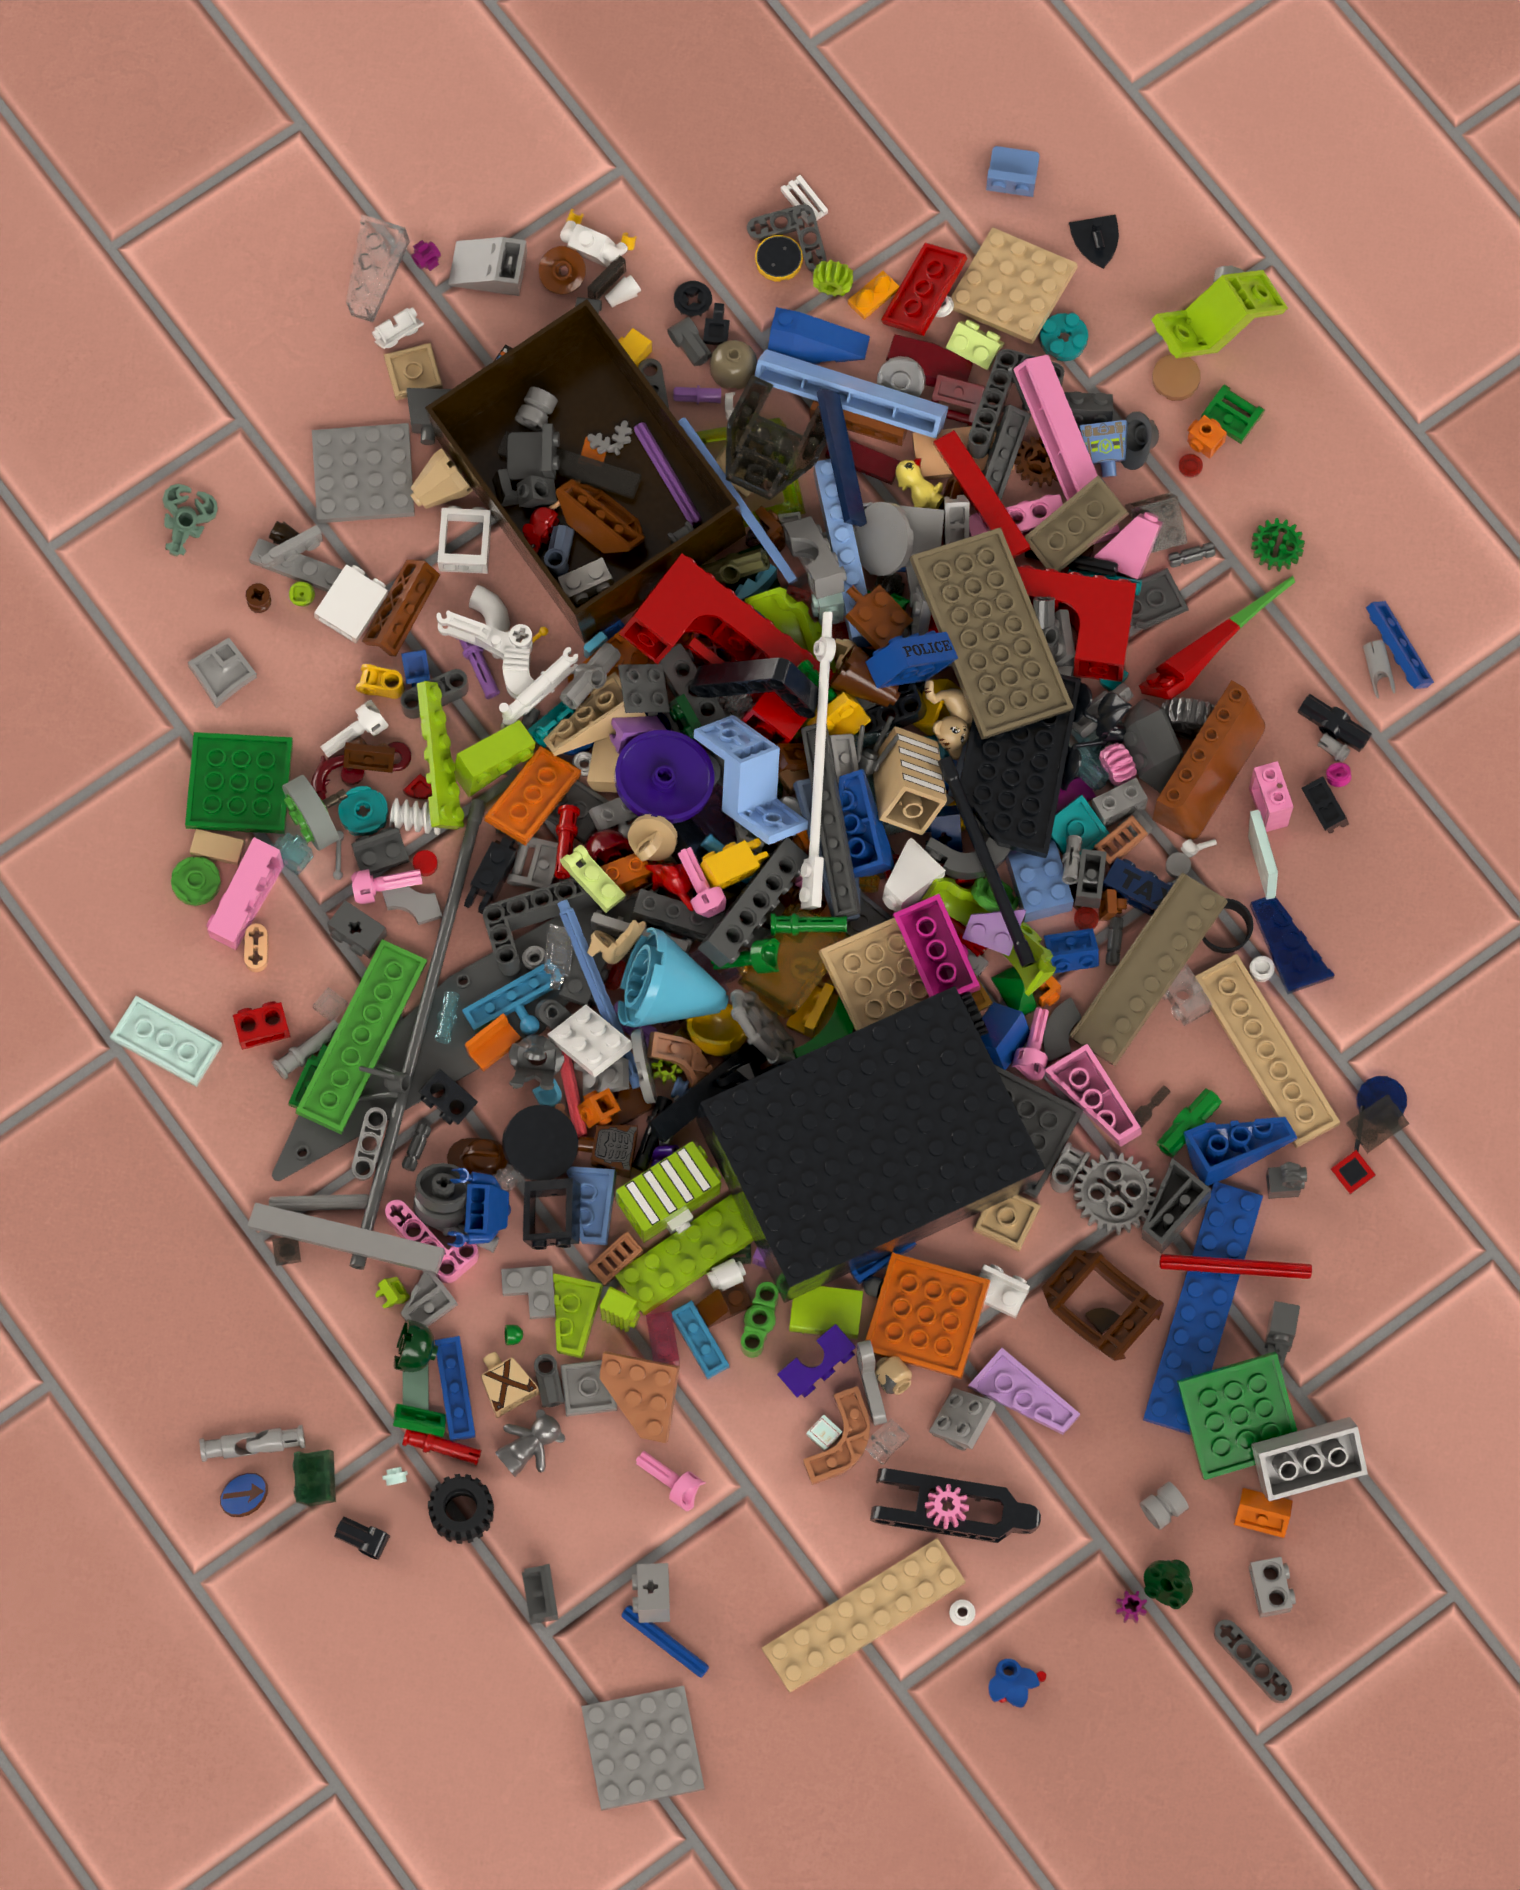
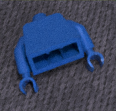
[447,1168,511,1248]

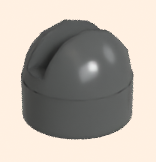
[863,1276,884,1298]

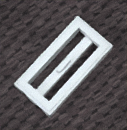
[781,175,828,226]

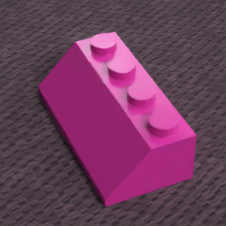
[893,894,981,997]

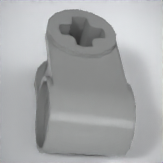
[1050,1141,1091,1193]

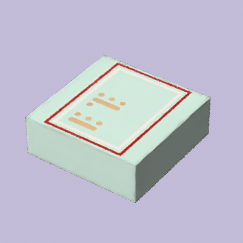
[806,1415,843,1451]

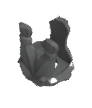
[508,1034,565,1090]

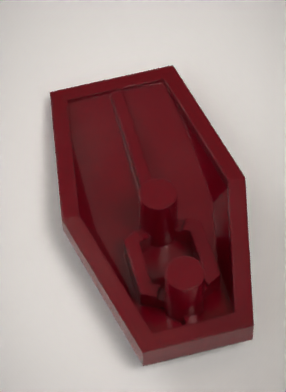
[886,334,973,387]

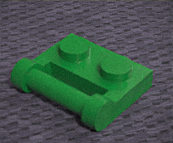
[1201,384,1265,444]

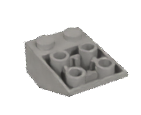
[448,237,527,296]

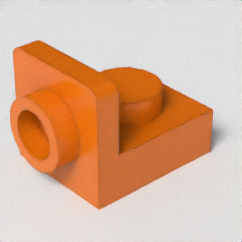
[1038,976,1061,1008]

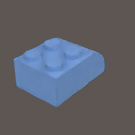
[1005,840,1074,923]

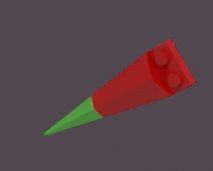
[1139,576,1295,700]

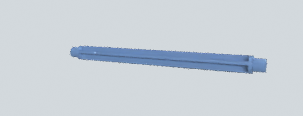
[557,899,641,1089]

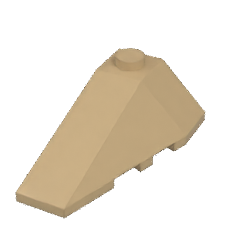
[543,672,646,756]

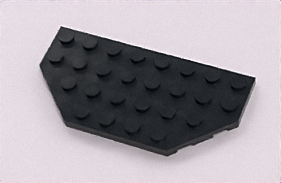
[960,674,1081,858]

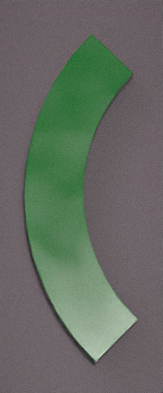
[793,994,854,1058]

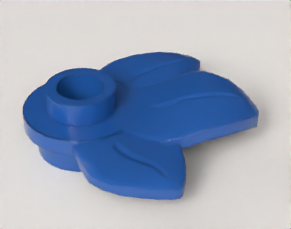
[988,1659,1040,1708]

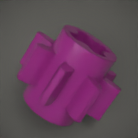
[411,240,441,271]
[1115,1590,1147,1623]

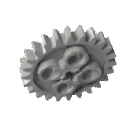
[1074,1152,1156,1235]

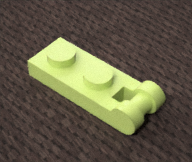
[560,845,626,913]

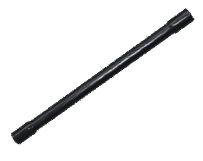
[938,756,1036,968]

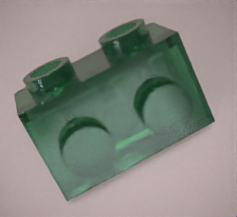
[292,1449,336,1507]

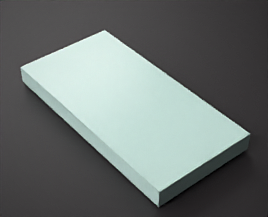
[110,996,223,1087]

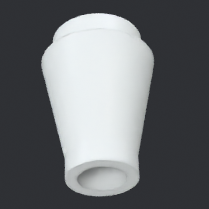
[604,275,641,308]

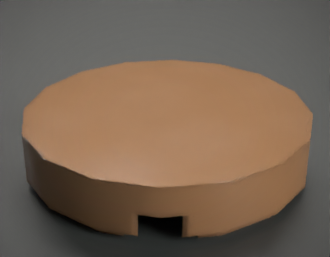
[1152,354,1200,401]

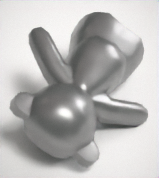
[495,1409,566,1477]

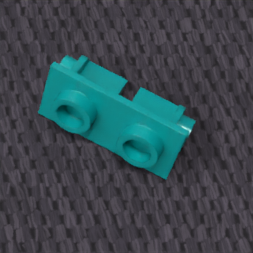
[527,701,575,748]

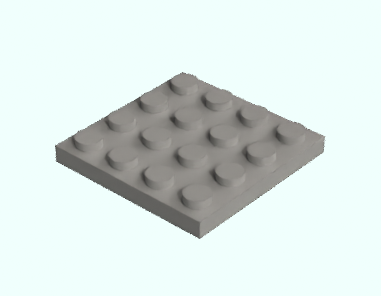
[312,423,415,523]
[581,1686,705,1811]

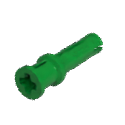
[771,913,847,936]

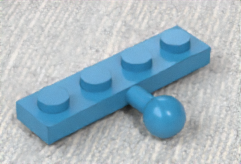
[462,961,562,1035]

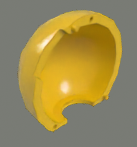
[687,1004,747,1056]

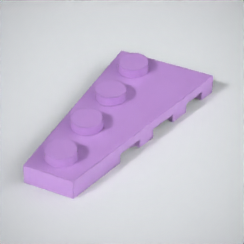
[968,1348,1080,1435]

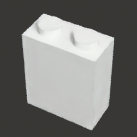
[314,564,388,644]

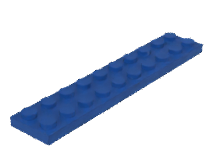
[1143,1182,1263,1435]

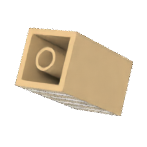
[873,726,947,835]

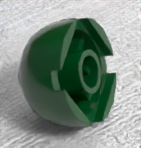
[394,1319,438,1372]

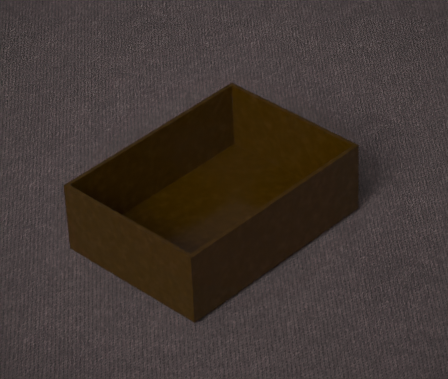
[425,299,746,643]

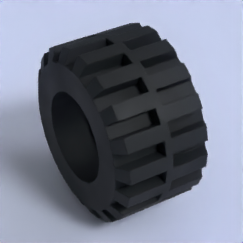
[428,1474,494,1544]

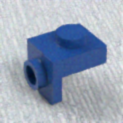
[401,649,431,687]

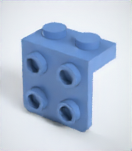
[986,146,1040,197]

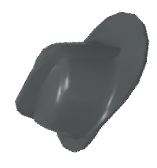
[1121,412,1159,470]

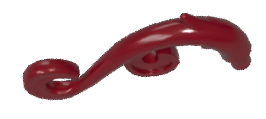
[311,742,411,800]

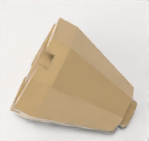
[410,448,473,509]

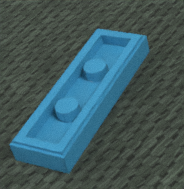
[670,1300,730,1380]

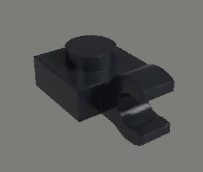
[703,303,730,345]

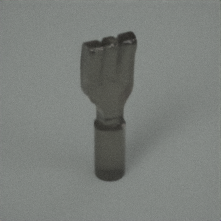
[1133,1085,1171,1129]

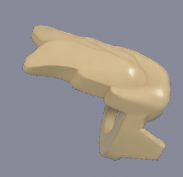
[587,920,646,964]

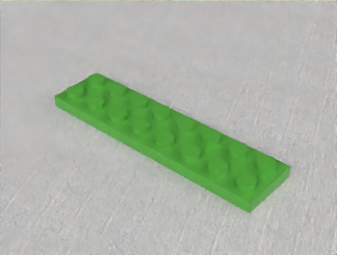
[295,939,427,1135]

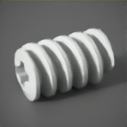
[390,798,441,835]

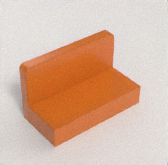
[465,1013,522,1072]
[1234,1488,1293,1538]

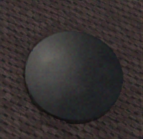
[502,1105,578,1181]

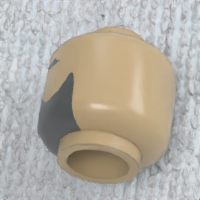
[875,1356,912,1395]

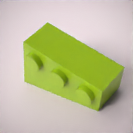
[454,720,536,798]

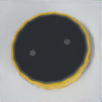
[755,235,803,282]

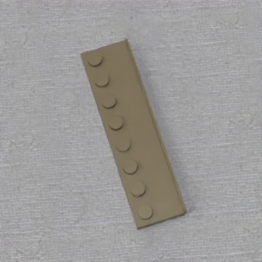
[1070,872,1228,1066]

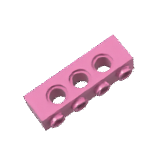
[969,494,1063,537]

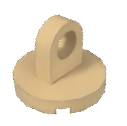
[628,814,678,862]

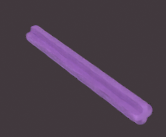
[634,422,702,526]

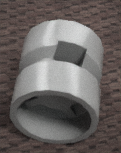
[515,387,558,432]
[1140,1481,1189,1530]

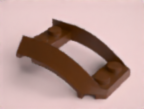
[1042,1250,1164,1361]

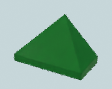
[991,966,1038,1016]

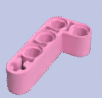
[385,1200,479,1283]

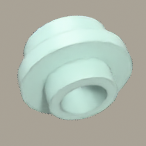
[382,1467,408,1486]

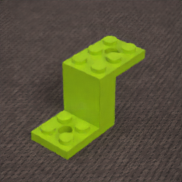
[1151,270,1288,359]

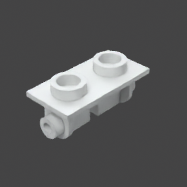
[372,307,424,349]

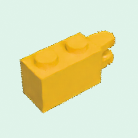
[700,838,769,889]

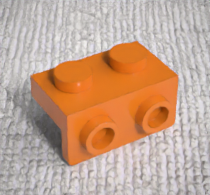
[600,853,652,894]

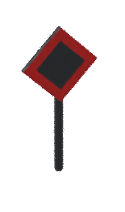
[1331,1105,1376,1195]

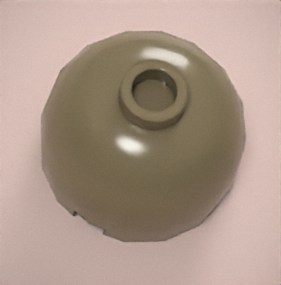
[710,340,757,389]

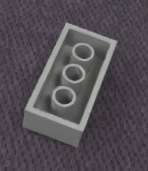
[1251,1417,1368,1501]

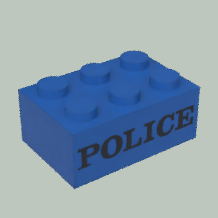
[865,631,958,689]

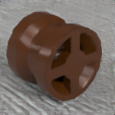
[245,583,272,613]

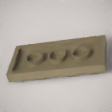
[1024,475,1130,572]

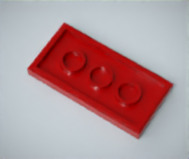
[881,243,968,336]

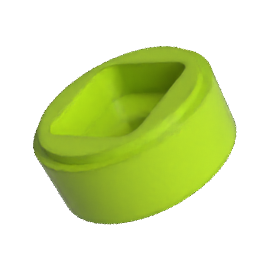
[289,581,315,606]

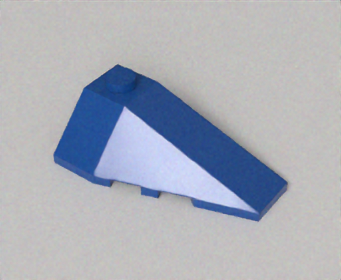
[768,307,870,365]
[839,769,895,878]
[1184,1117,1297,1186]

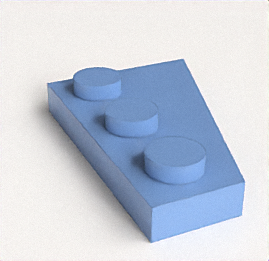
[567,1166,617,1245]

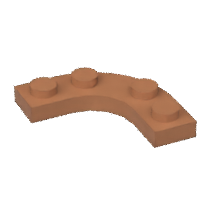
[647,1031,713,1118]
[803,1386,870,1485]

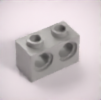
[1091,778,1148,828]
[1248,1557,1296,1618]

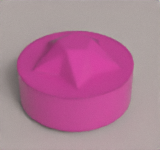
[1326,763,1352,787]

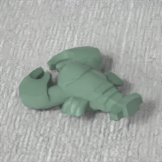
[162,484,218,557]

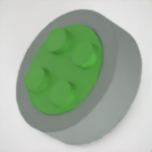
[282,775,348,851]

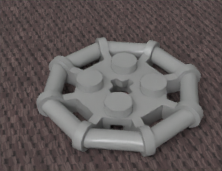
[730,989,796,1065]

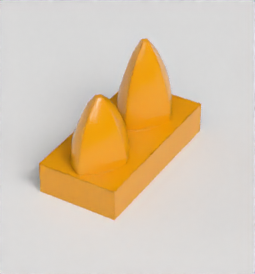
[848,271,899,320]

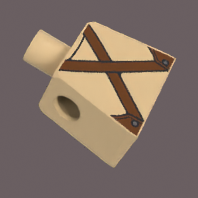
[481,1352,539,1418]

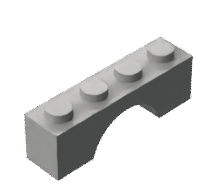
[783,516,847,599]

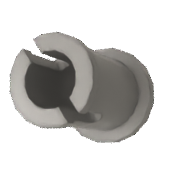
[1317,733,1351,762]

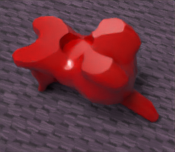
[645,862,694,911]

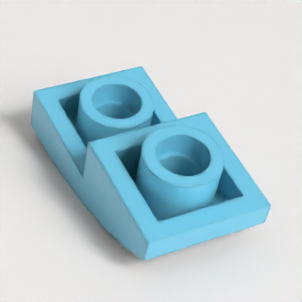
[735,564,777,602]

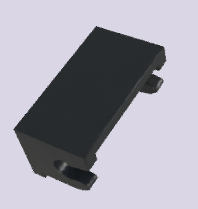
[1301,776,1349,833]

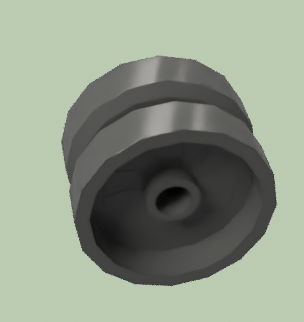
[413,1163,470,1229]

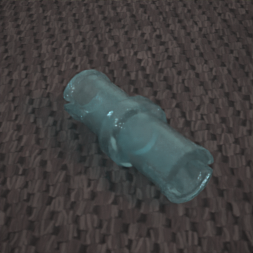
[435,991,460,1044]

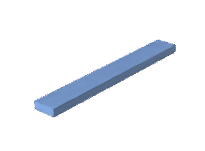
[678,417,798,586]

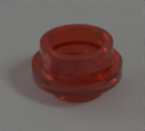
[1178,454,1203,478]
[1074,907,1099,930]

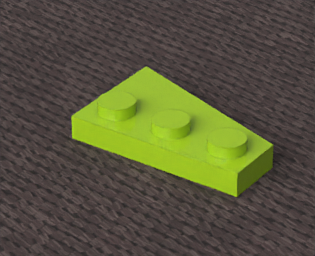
[553,1273,603,1359]

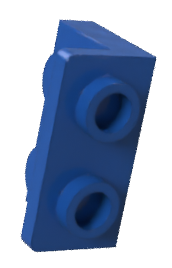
[1044,928,1099,973]

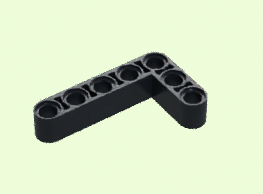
[690,657,819,718]
[854,682,927,747]

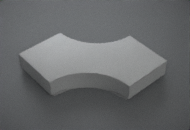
[382,886,442,925]

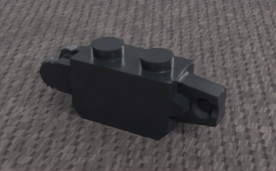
[464,834,517,914]

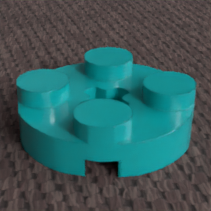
[1040,313,1088,361]
[338,786,388,836]

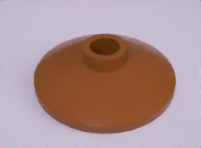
[539,246,586,294]

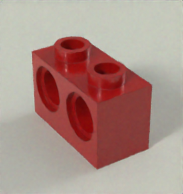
[233,1001,291,1050]

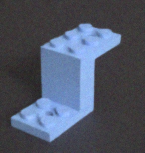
[694,715,808,845]

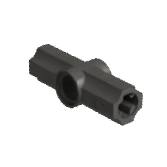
[1033,596,1061,661]

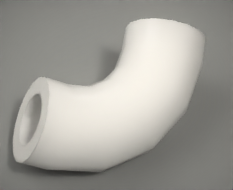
[469,585,510,632]

